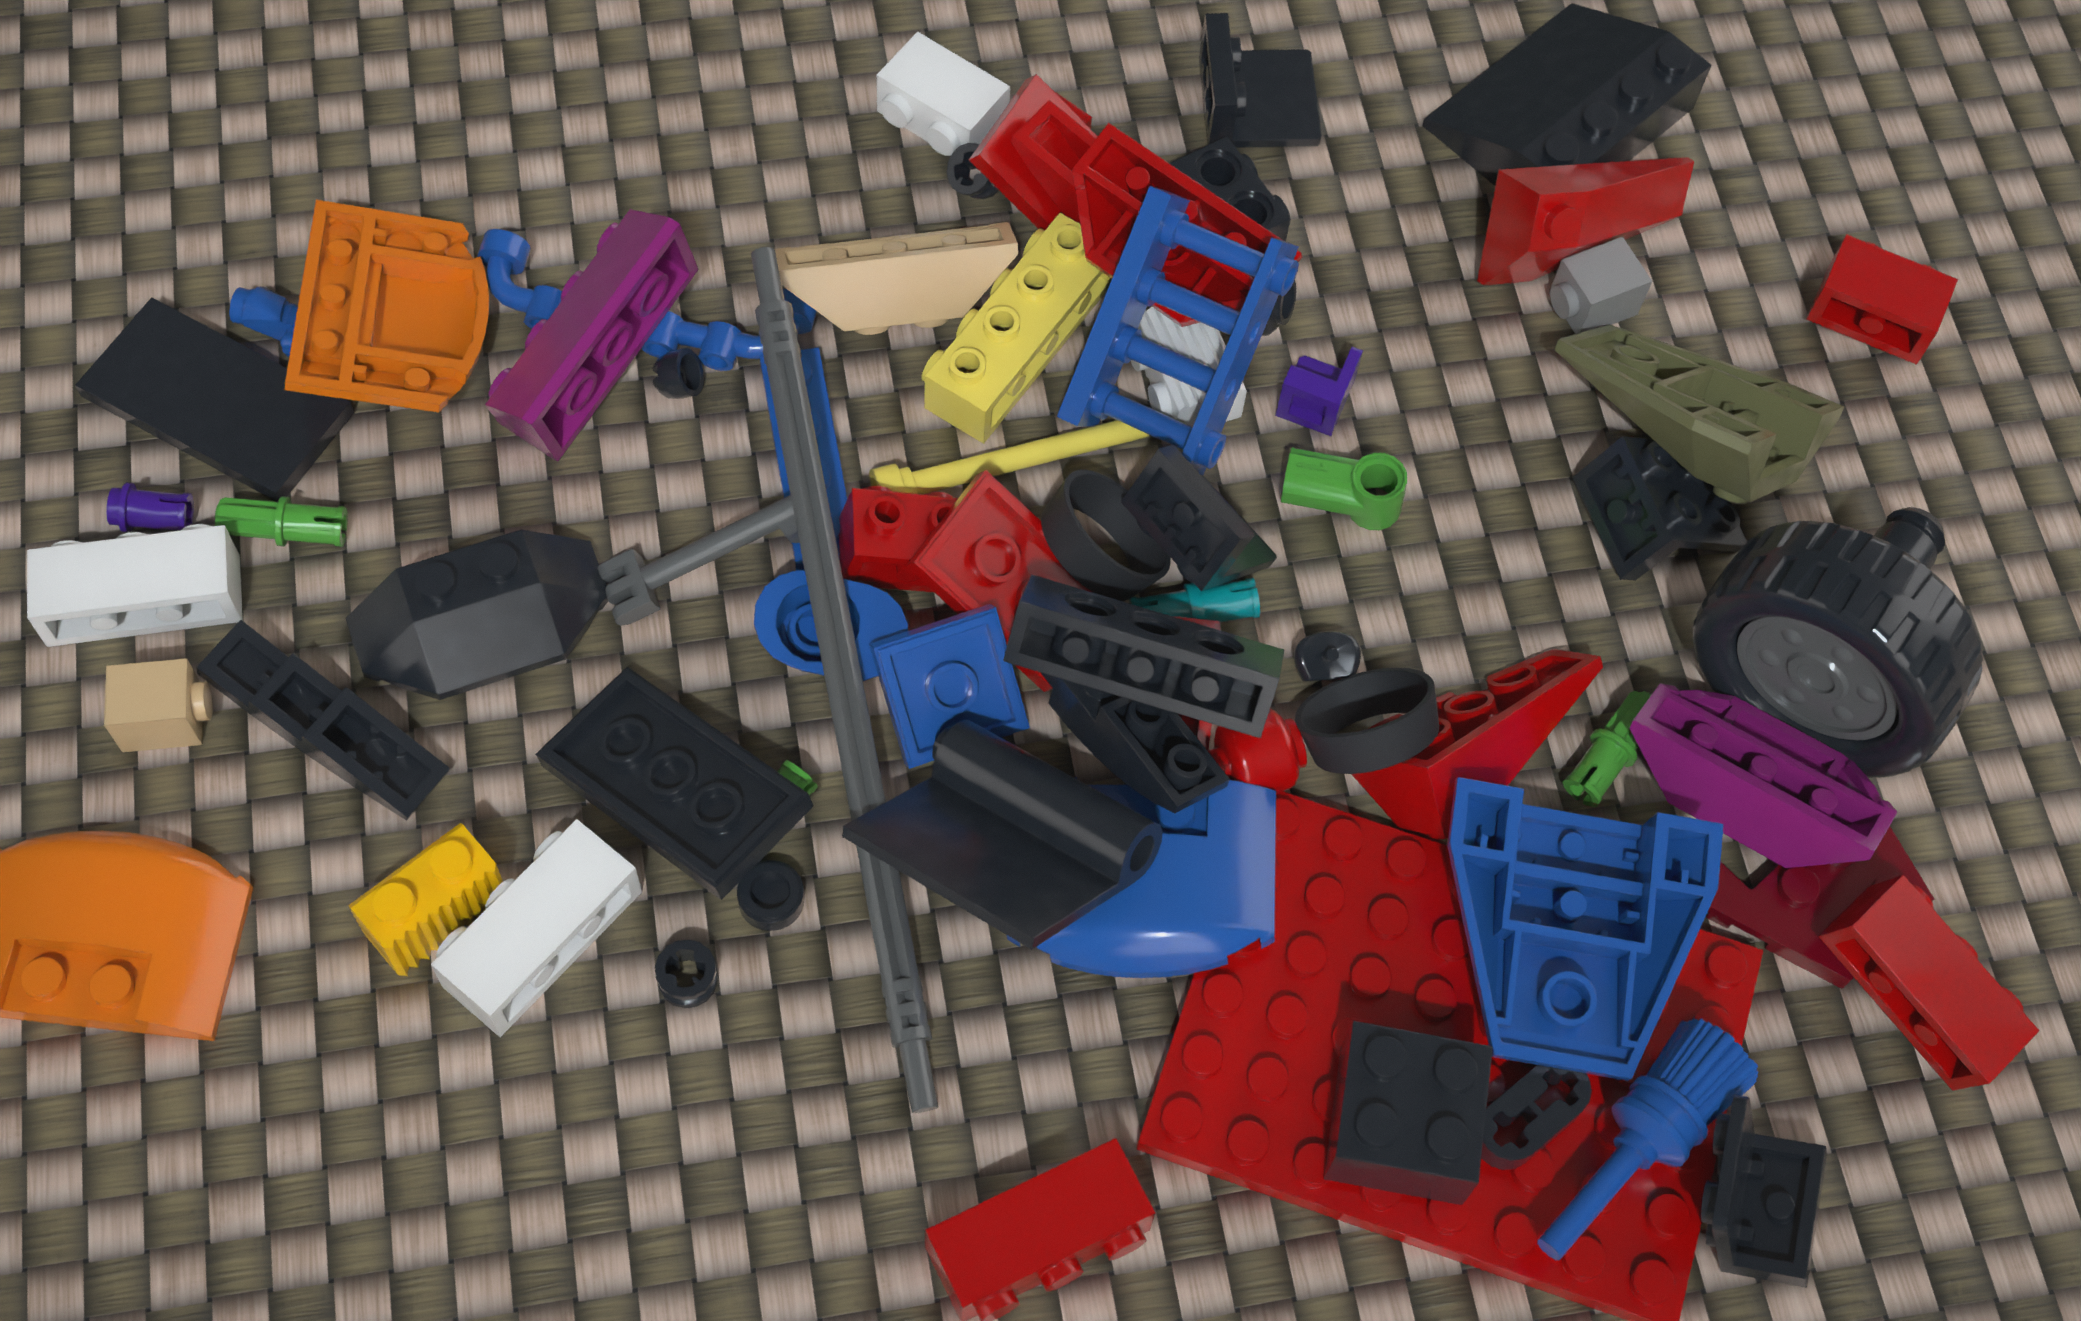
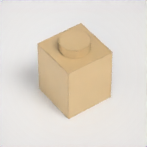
[104,658,213,752]

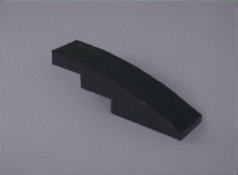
[196,620,450,821]

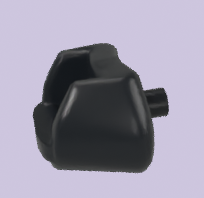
[1294,632,1361,682]

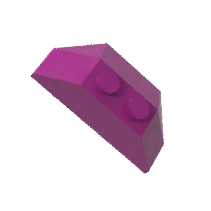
[1630,683,1898,868]

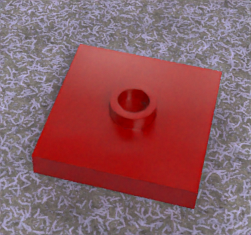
[969,74,1098,230]

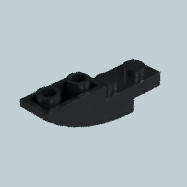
[1040,672,1230,814]

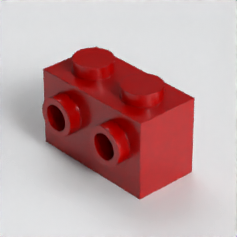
[1806,234,1958,365]
[839,486,958,593]

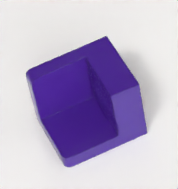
[1275,347,1363,436]

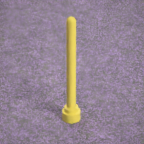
[869,420,1149,494]

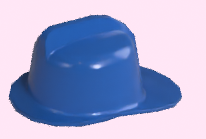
[754,570,908,681]

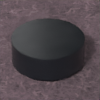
[737,860,804,931]

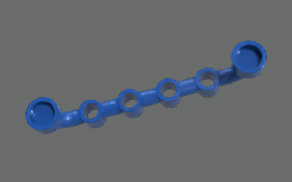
[478,229,817,371]

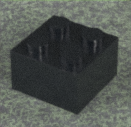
[1324,1021,1493,1205]

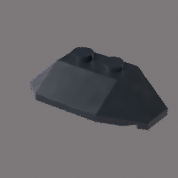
[345,529,608,700]

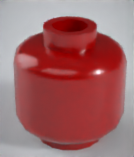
[1207,709,1307,793]

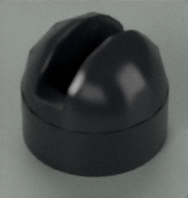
[652,348,704,399]

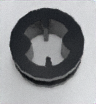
[947,143,999,200]
[655,939,718,1008]

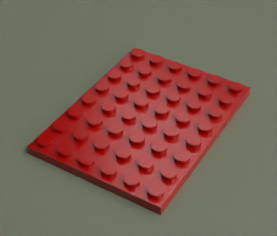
[1136,791,1764,1321]

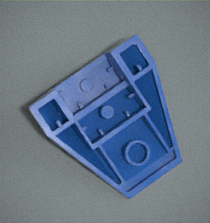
[1447,777,1724,1081]

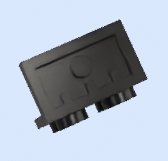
[1199,13,1322,148]
[1572,436,1747,581]
[1121,445,1277,591]

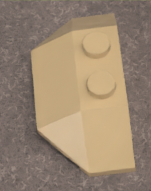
[775,222,1018,335]

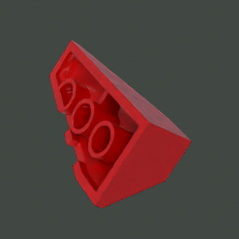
[1477,157,1695,286]
[1351,649,1603,839]

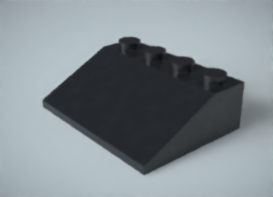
[1422,3,1712,186]

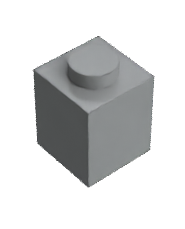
[1549,237,1653,334]

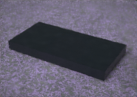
[75,297,354,502]
[535,667,814,900]

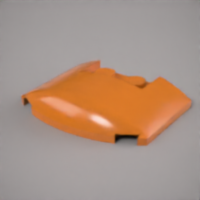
[285,200,489,413]
[0,831,253,1041]

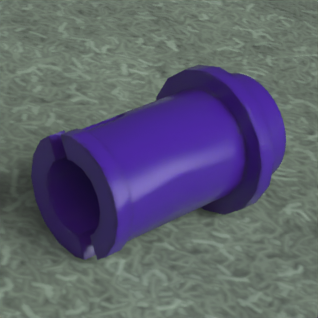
[106,482,194,533]

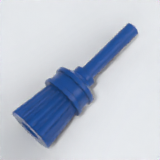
[1537,1018,1759,1260]

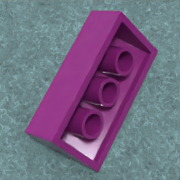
[485,209,699,462]

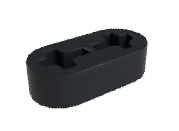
[1481,1065,1592,1170]

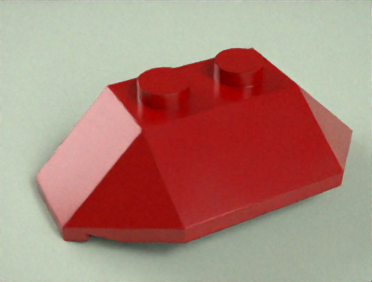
[1072,123,1302,327]

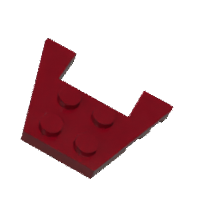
[1706,827,1935,989]

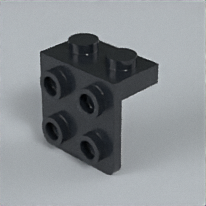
[1701,1095,1827,1288]

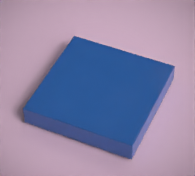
[869,604,1030,769]

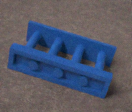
[1057,186,1299,475]

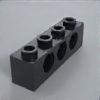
[1003,575,1284,738]

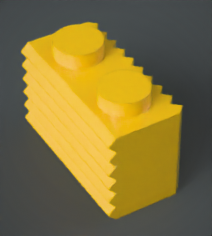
[348,823,503,976]

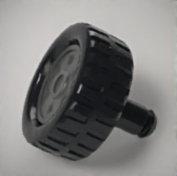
[1693,507,1983,778]

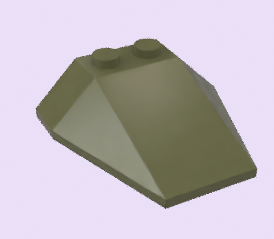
[1555,325,1844,504]

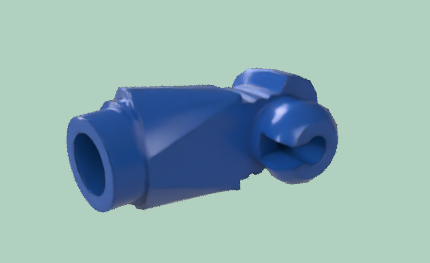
[229,286,298,357]

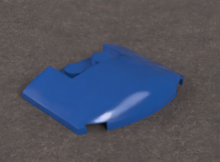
[1006,777,1276,978]

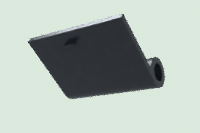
[842,719,1162,950]

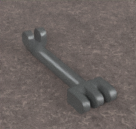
[598,495,800,626]

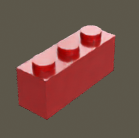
[1818,875,2040,1091]
[925,1138,1155,1321]

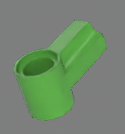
[1281,448,1407,530]

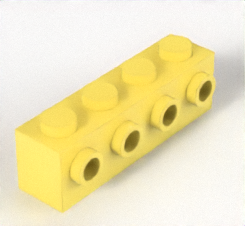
[922,213,1112,444]

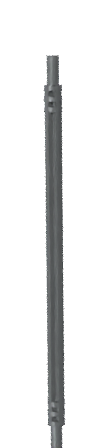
[751,247,938,1113]

